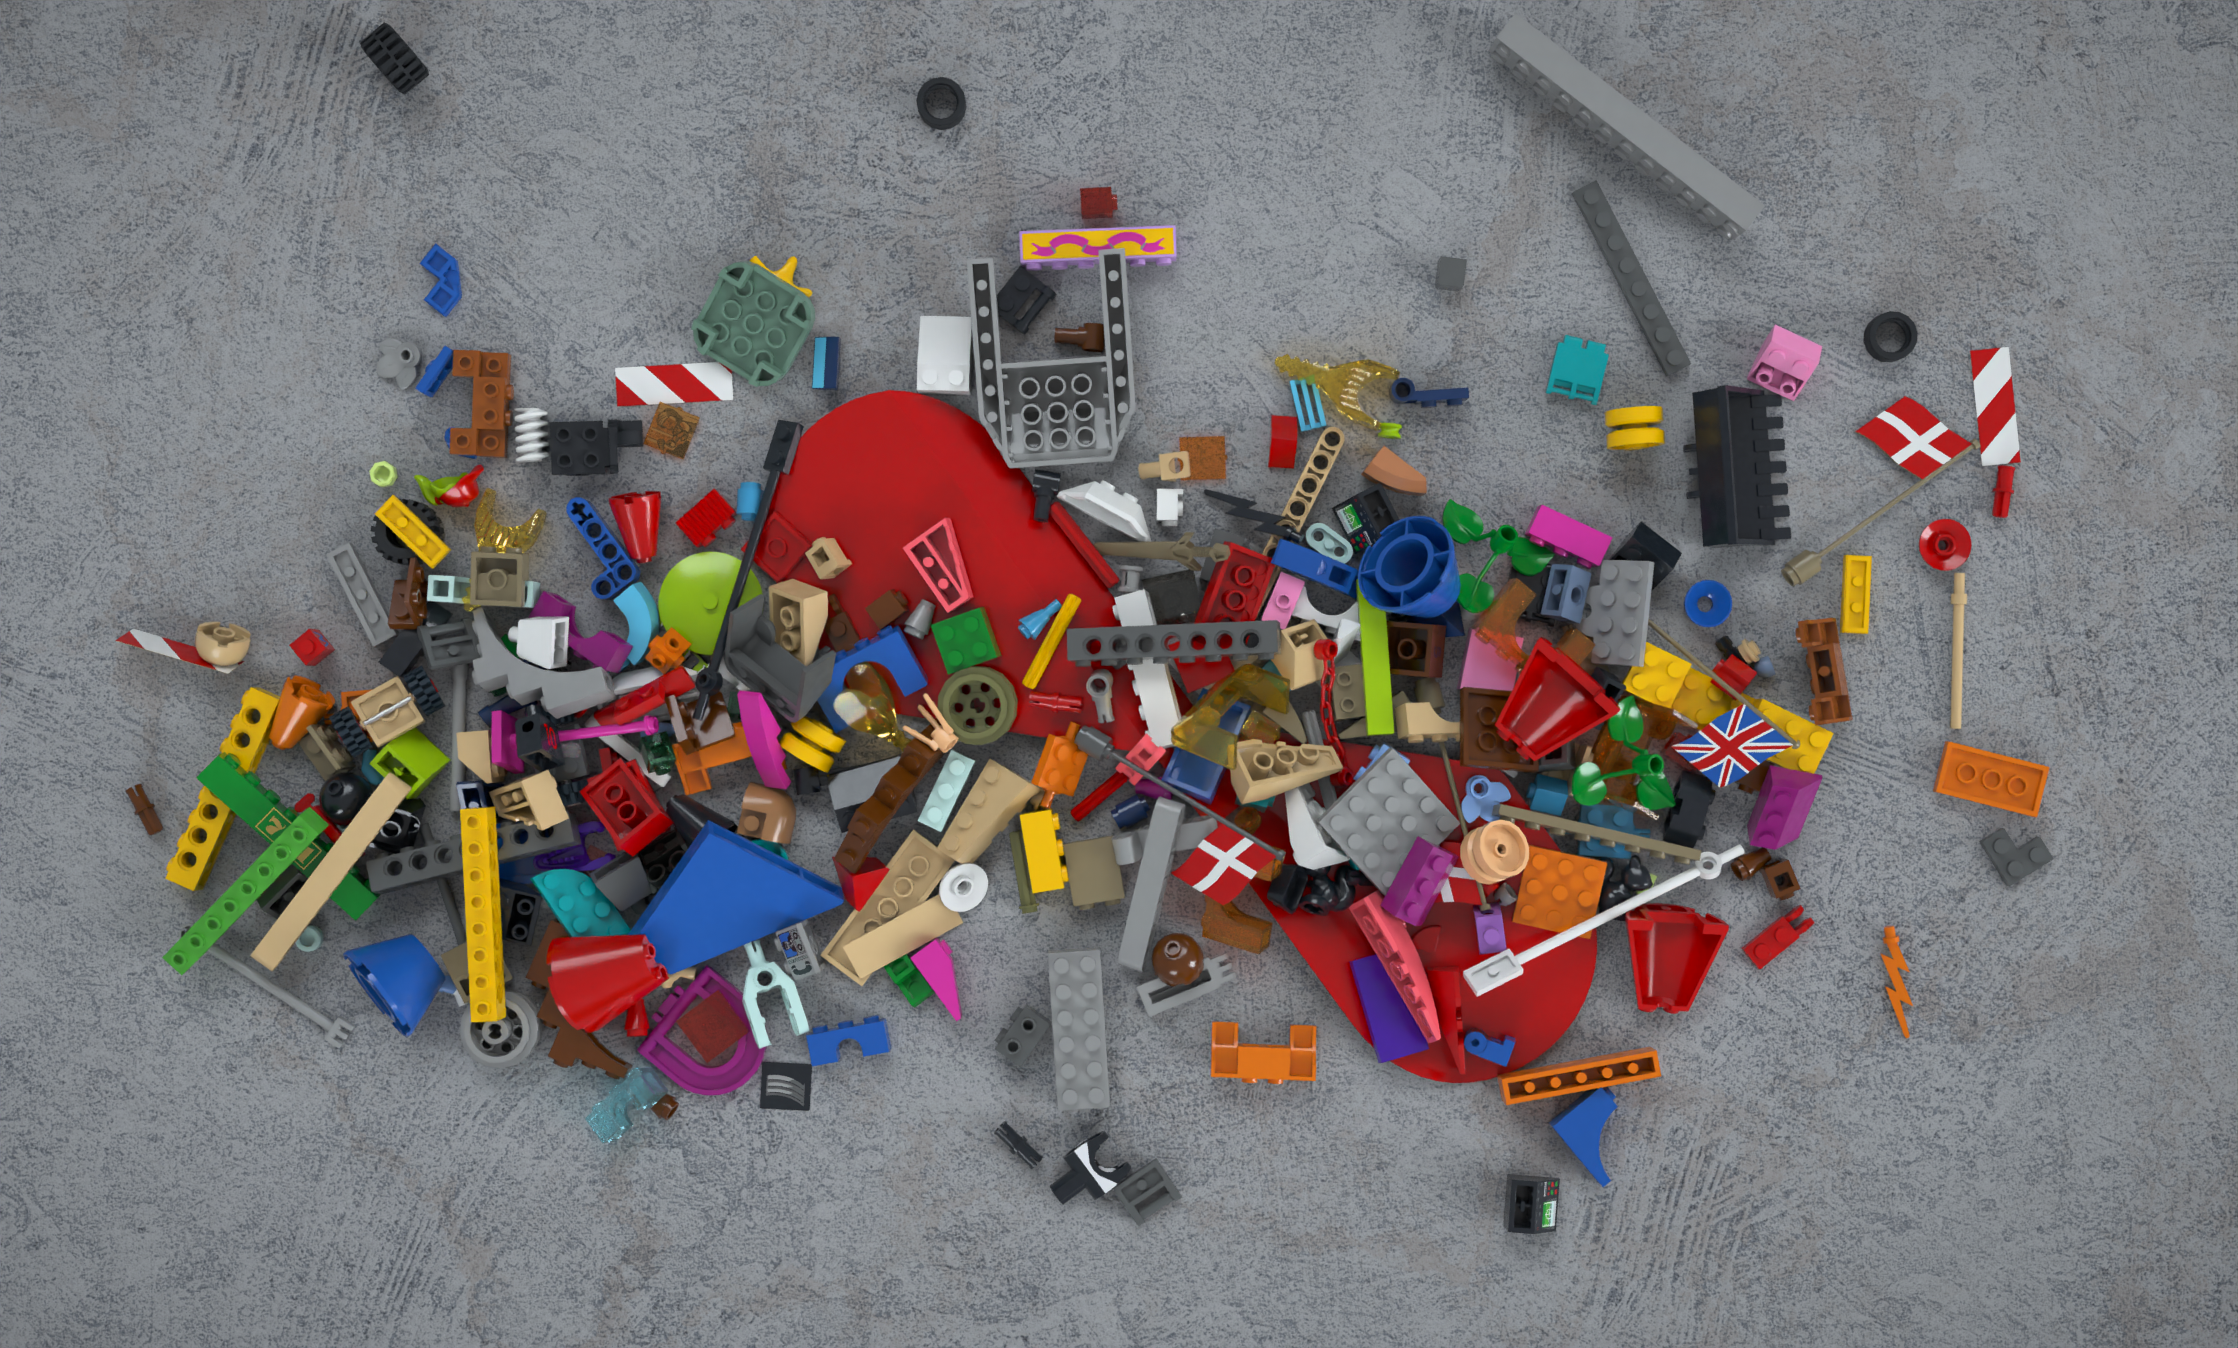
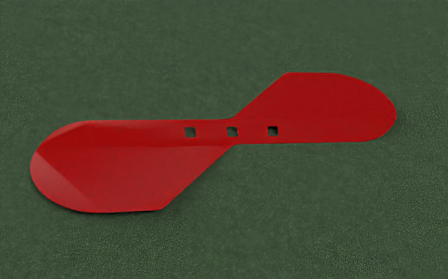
[767,390,1597,1083]

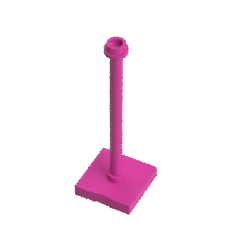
[491,710,659,774]

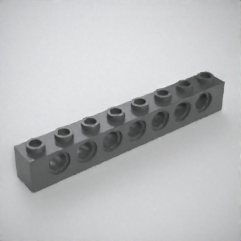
[1067,620,1281,667]
[366,808,582,895]

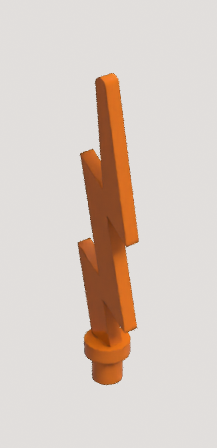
[1880,926,1914,1038]

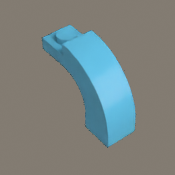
[608,582,660,673]

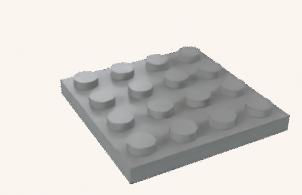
[1316,748,1460,896]

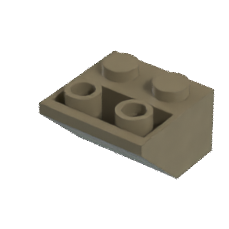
[441,942,513,1004]

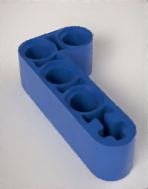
[566,497,640,600]

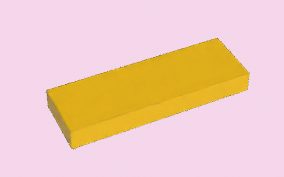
[375,495,451,569]
[1840,555,1872,634]

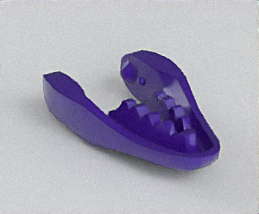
[533,821,616,872]

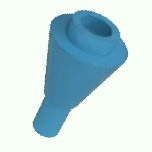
[1018,599,1062,640]

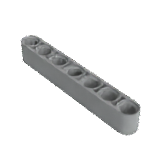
[1118,797,1185,972]

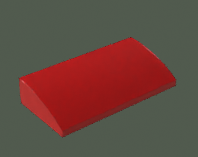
[1194,541,1275,649]

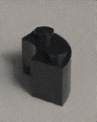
[1663,770,1716,848]

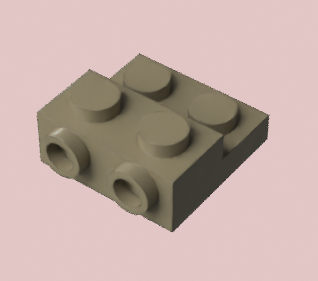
[470,546,529,607]

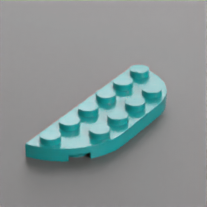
[530,869,631,937]

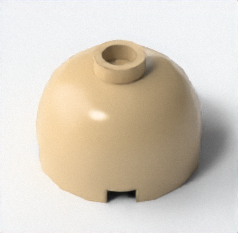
[195,622,251,666]

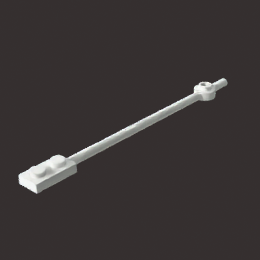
[1463,844,1744,997]

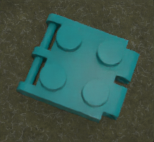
[1545,335,1609,405]

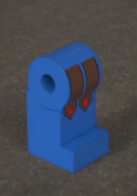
[1464,1028,1515,1067]

